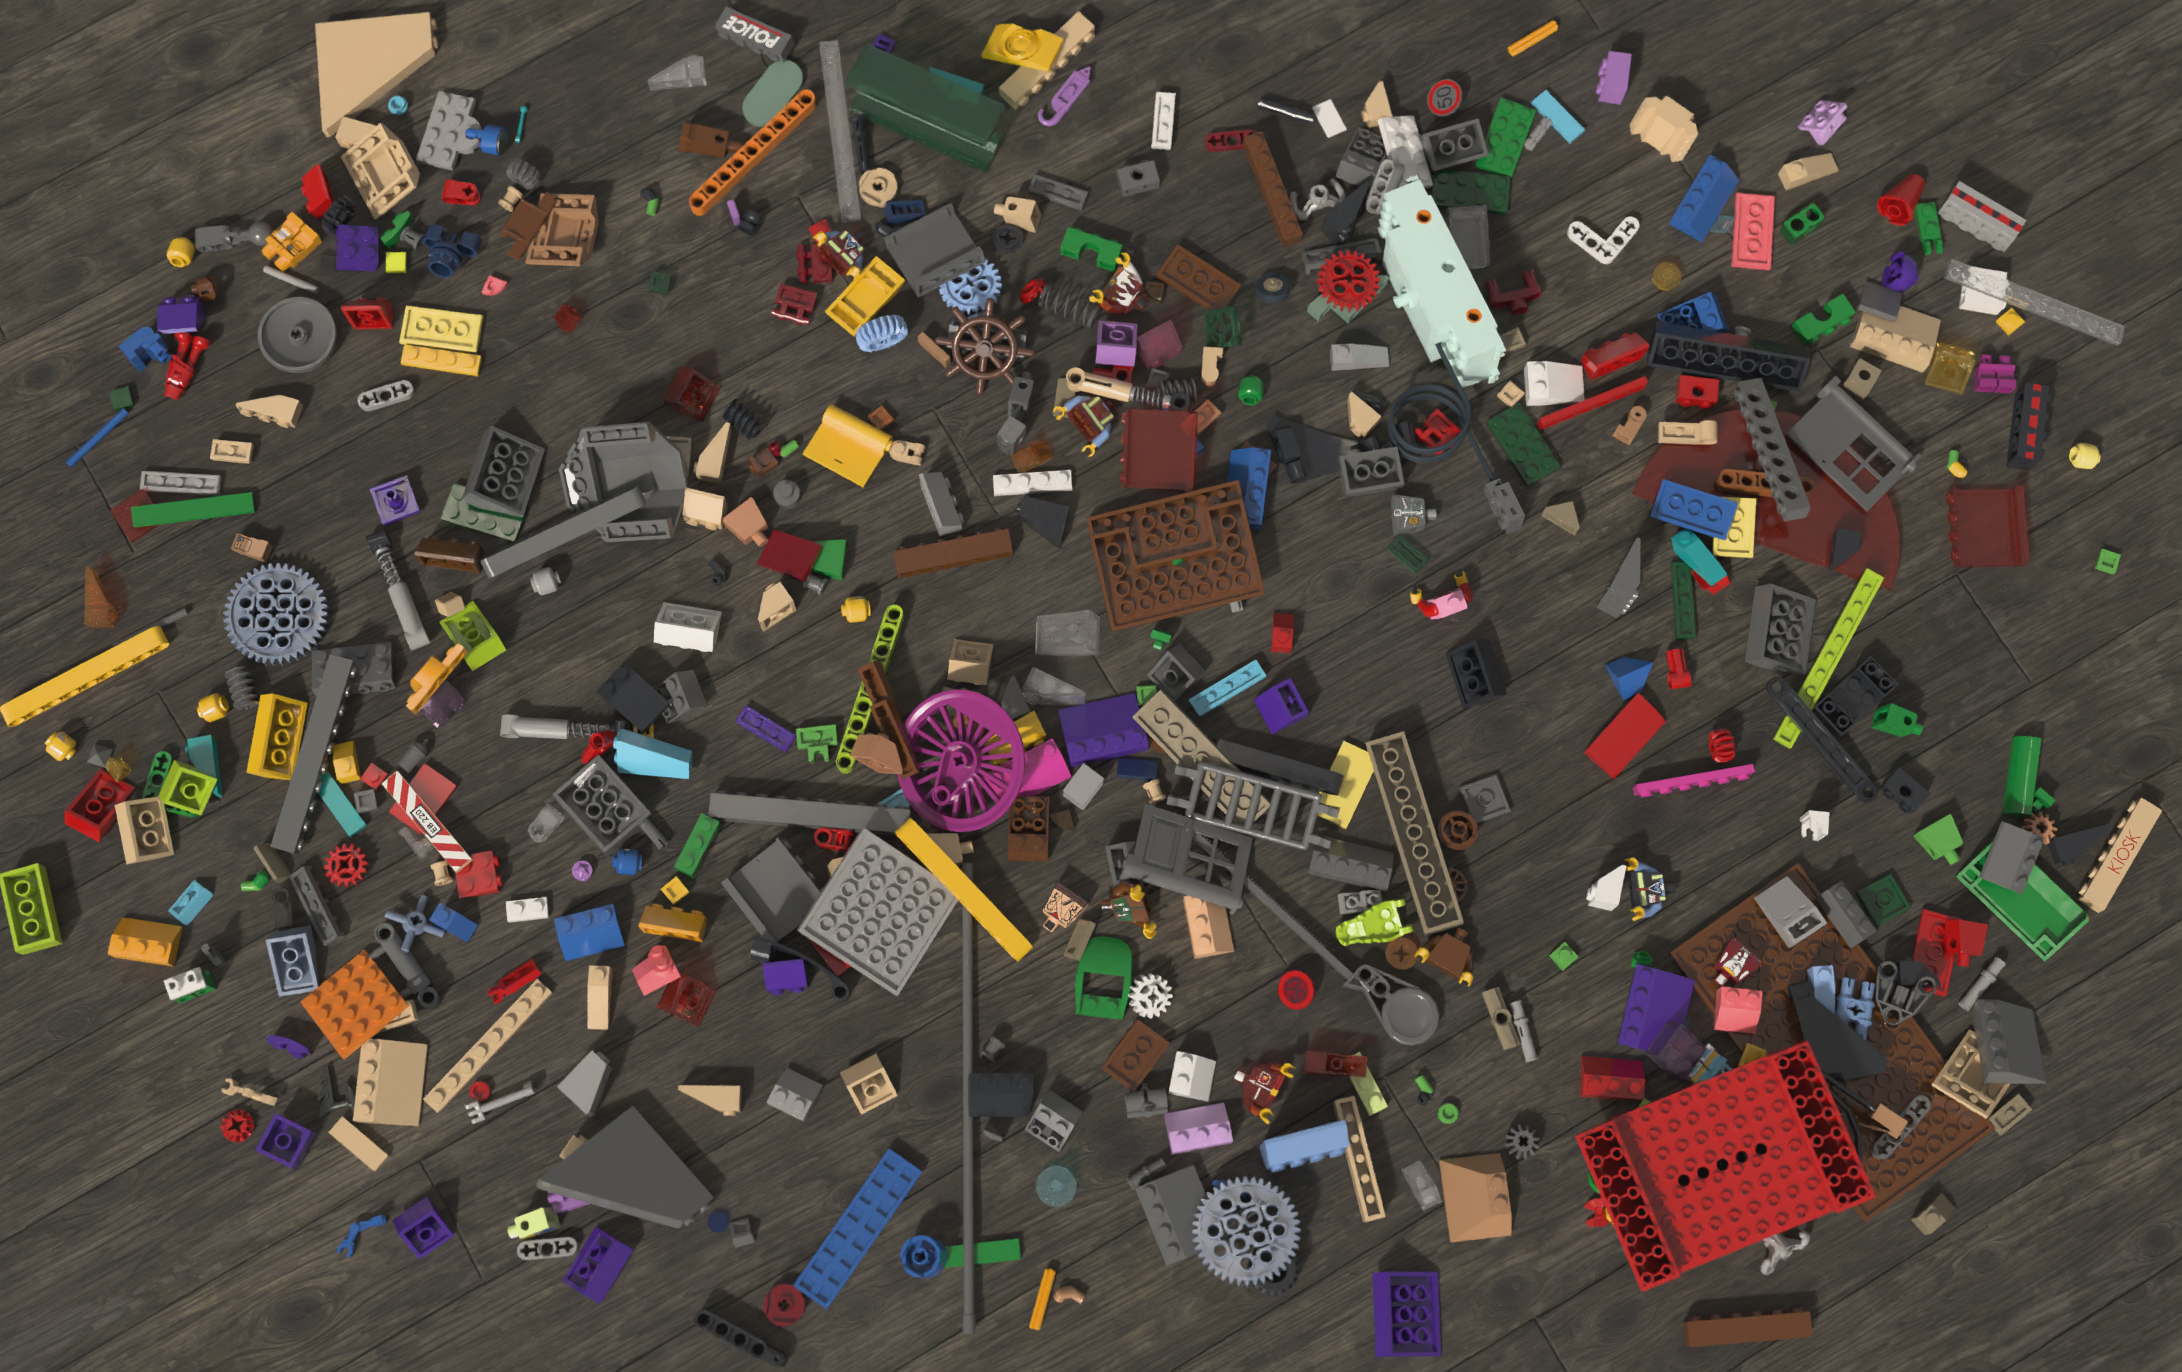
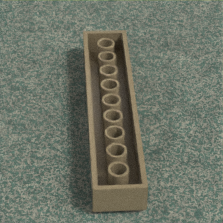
[1366,731,1464,936]

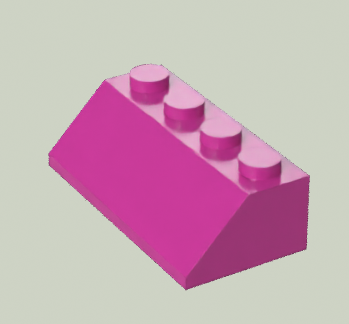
[982,738,1071,811]

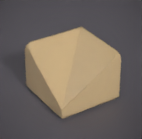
[435,592,465,617]

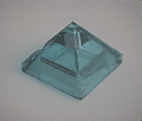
[1710,215,1735,233]

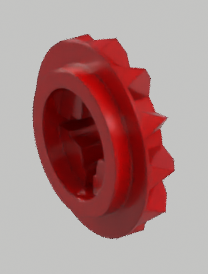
[1019,278,1045,304]
[221,1109,254,1142]

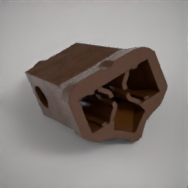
[679,118,742,158]

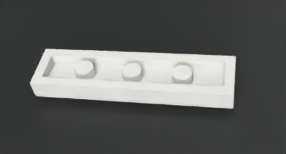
[993,470,1072,496]

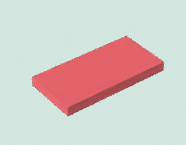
[1731,193,1775,270]

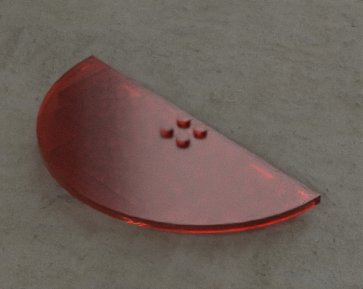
[1632,410,1899,590]

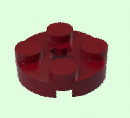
[763,1284,805,1326]

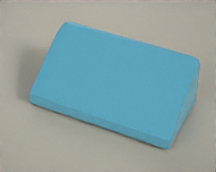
[168,880,213,925]

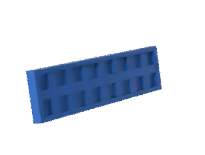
[793,1149,923,1309]

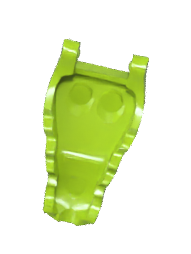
[1336,899,1414,946]

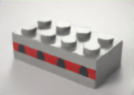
[1938,181,2026,252]

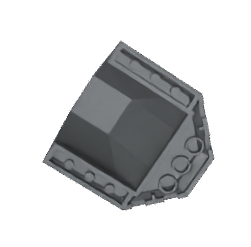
[559,422,689,542]

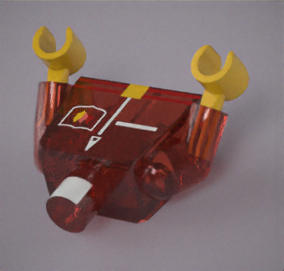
[1234,1063,1296,1124]

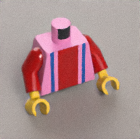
[1410,572,1473,620]

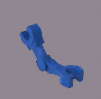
[337,1215,387,1258]

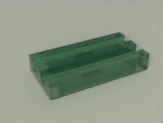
[1386,534,1429,575]

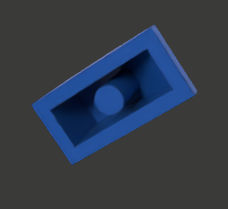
[429,903,478,943]

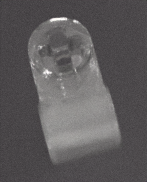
[528,804,565,843]

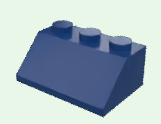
[554,904,625,961]

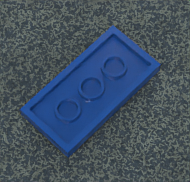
[1650,479,1739,541]

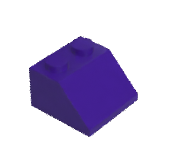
[157,295,206,334]
[762,959,808,995]
[392,1197,454,1259]

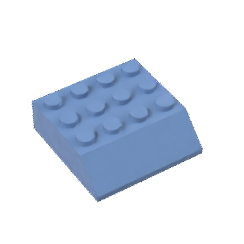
[1259,1120,1350,1173]

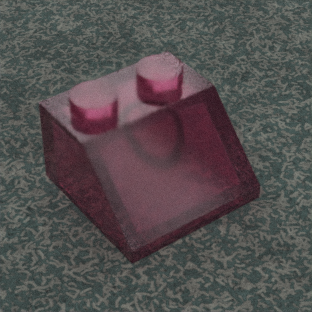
[1136,320,1182,369]

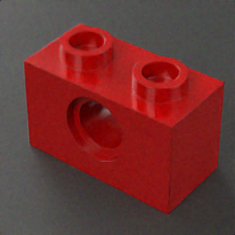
[1675,375,1719,409]

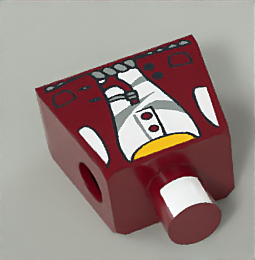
[1713,937,1763,987]

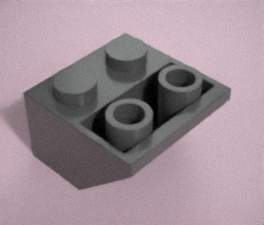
[654,670,708,725]
[1025,1090,1084,1152]

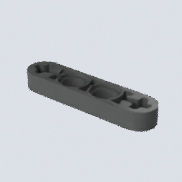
[1871,1095,1931,1160]

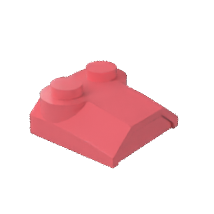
[632,945,681,996]

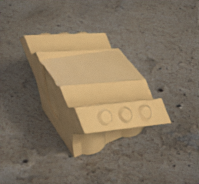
[1630,96,1698,162]

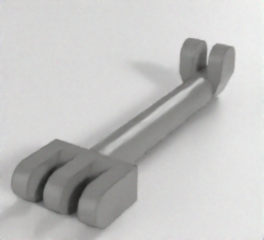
[464,1081,536,1124]

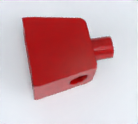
[1945,920,1988,967]

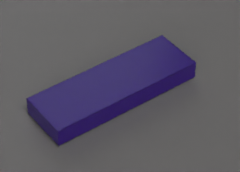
[735,705,797,753]

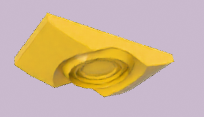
[981,24,1064,72]
[825,256,905,337]

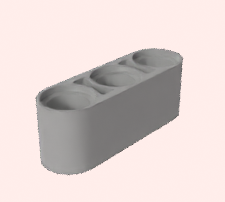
[1366,159,1405,215]

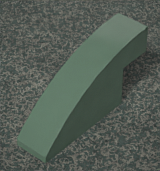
[1307,275,1389,323]

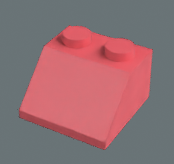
[1714,987,1762,1034]

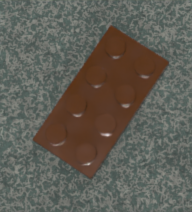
[1156,244,1242,318]

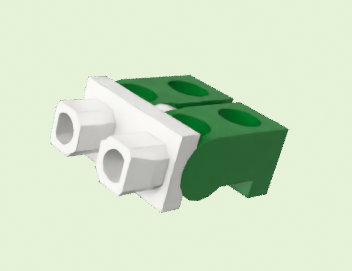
[164,967,216,1004]

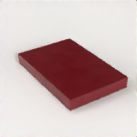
[757,529,823,582]

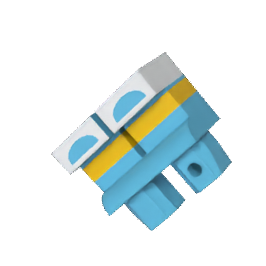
[1681,1043,1732,1084]

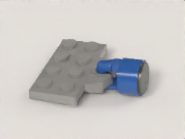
[416,91,509,171]

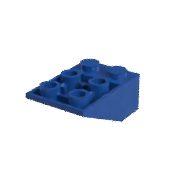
[1657,292,1729,333]

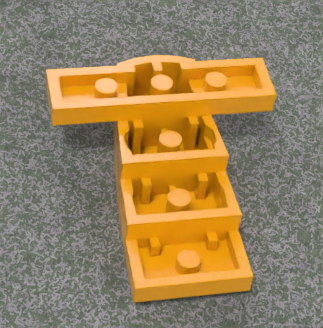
[406,643,468,714]

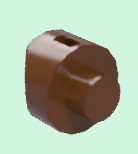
[191,275,218,303]

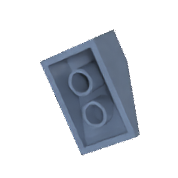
[266,926,319,997]

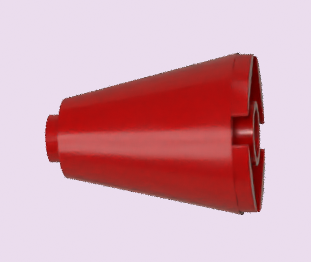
[1877,174,1925,226]

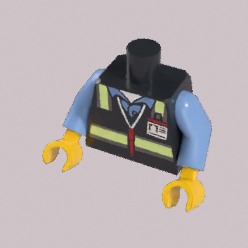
[1625,858,1676,921]

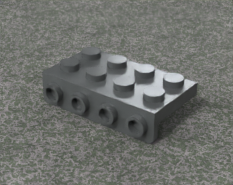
[312,642,395,697]

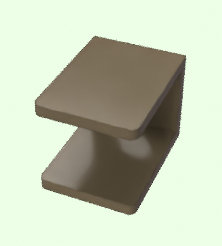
[1841,358,1882,401]

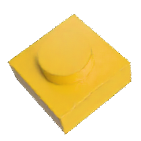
[1996,308,2025,336]
[661,877,690,905]

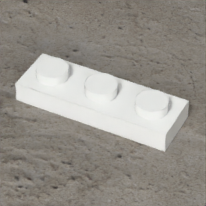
[1152,92,1175,150]

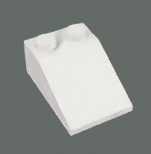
[1524,361,1584,406]

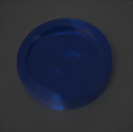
[708,1212,729,1233]

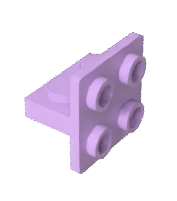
[1798,100,1847,145]

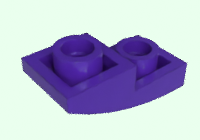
[267,1035,312,1058]

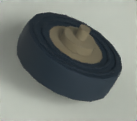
[1256,273,1291,303]

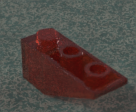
[1303,1051,1368,1078]

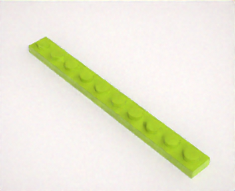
[1773,568,1884,749]

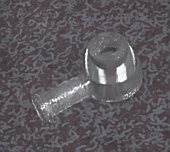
[399,827,433,860]

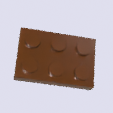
[1101,1019,1170,1092]

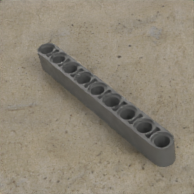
[479,485,646,578]

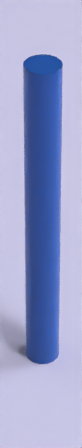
[66,408,129,467]

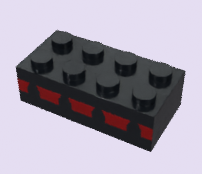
[2006,383,2051,471]

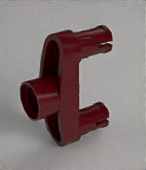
[1485,270,1542,315]

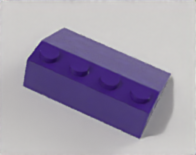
[1058,693,1149,767]
[1616,964,1695,1059]
[1373,1272,1441,1357]

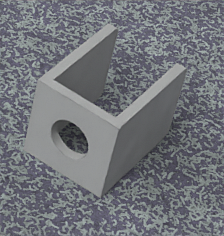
[1063,763,1104,810]

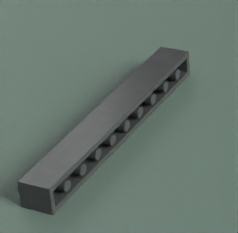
[270,654,358,854]
[708,790,911,836]

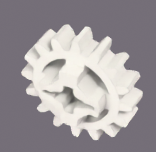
[1128,973,1173,1018]

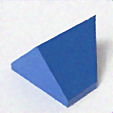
[1605,657,1653,700]

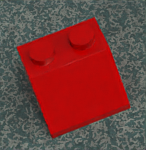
[301,164,335,219]

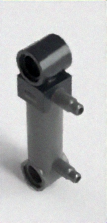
[369,923,442,1009]

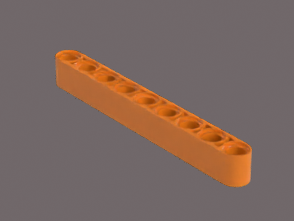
[689,89,816,216]

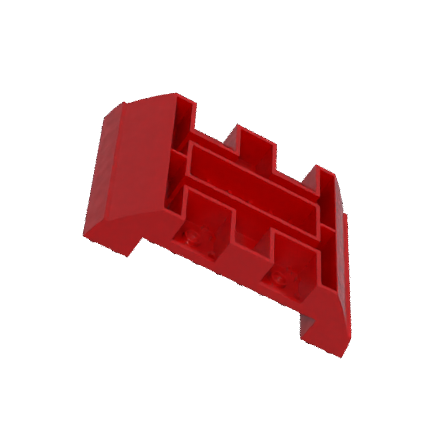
[1575,1041,1876,1292]

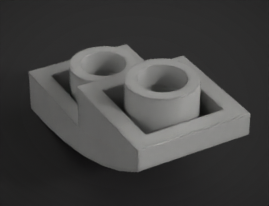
[1338,890,1382,914]

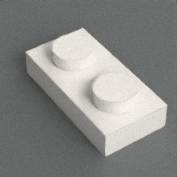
[506,897,549,923]

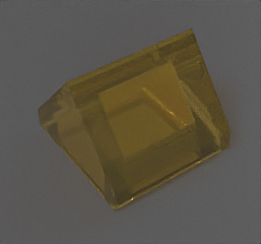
[105,757,132,782]

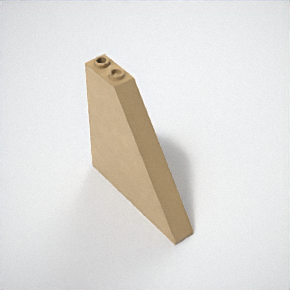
[315,12,438,137]

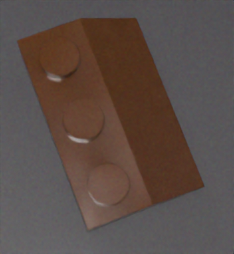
[415,536,484,573]

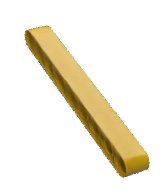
[0,626,169,727]
[895,818,1033,962]

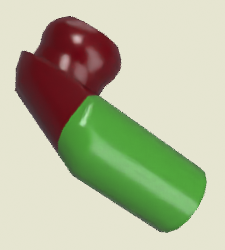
[769,440,799,457]

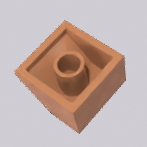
[850,733,903,774]

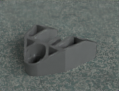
[1876,961,1938,1025]

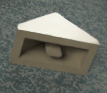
[1541,501,1580,535]

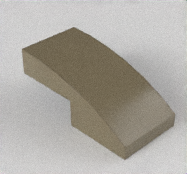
[1499,327,1526,354]

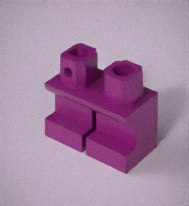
[1974,355,2016,393]

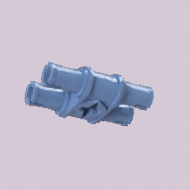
[1835,978,1875,1040]

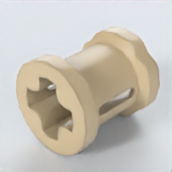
[498,186,523,212]
[1143,779,1166,805]
[431,861,453,886]

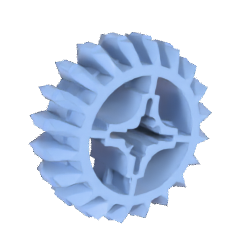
[856,315,908,352]

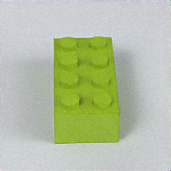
[0,863,63,955]

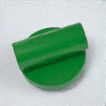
[1630,951,1653,968]

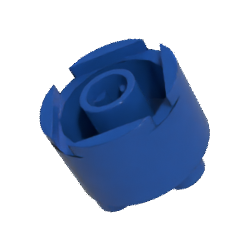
[900,1235,947,1278]

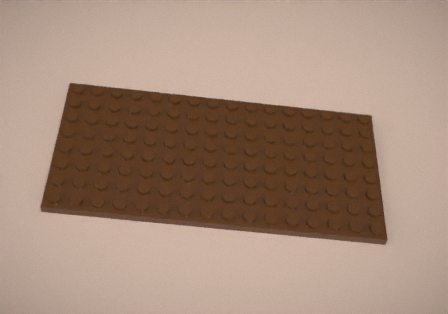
[1669,863,1995,1222]

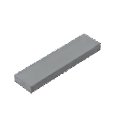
[140,471,222,496]

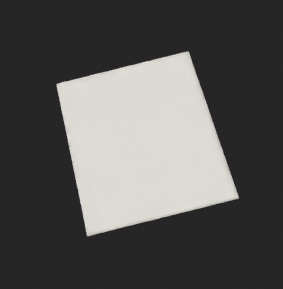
[1312,99,1347,138]

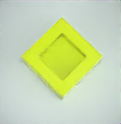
[386,252,407,273]

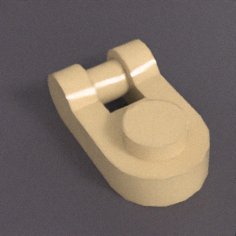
[889,440,926,465]

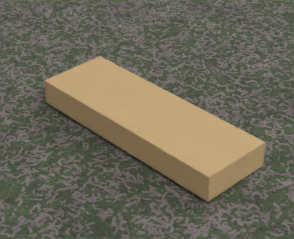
[329,1117,389,1172]

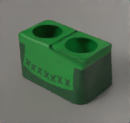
[1780,203,1825,246]

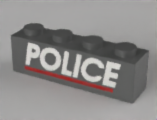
[715,7,795,63]

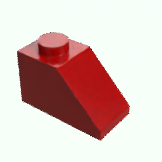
[1271,613,1293,653]

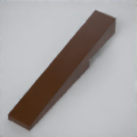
[857,659,920,780]

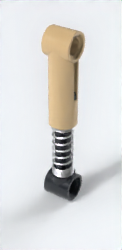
[1066,367,1189,417]

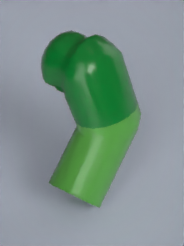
[241,870,269,891]

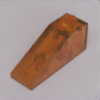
[84,566,117,629]

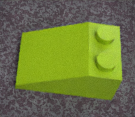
[440,601,506,671]

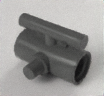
[1125,1083,1168,1118]

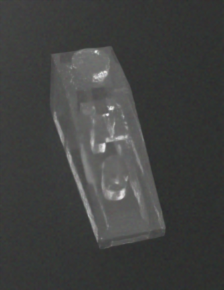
[648,55,707,91]

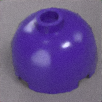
[1882,251,1919,291]

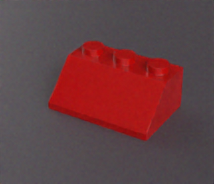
[1581,333,1649,381]
[1579,1056,1645,1102]

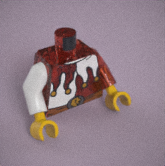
[1089,253,1148,313]

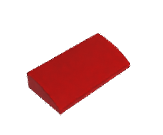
[1584,693,1666,779]

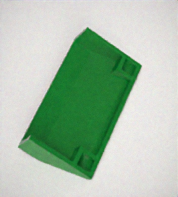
[1956,837,2090,962]

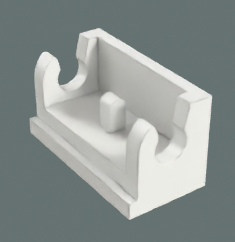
[1800,810,1829,841]

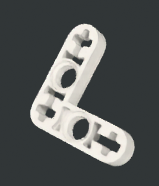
[1567,217,1639,264]

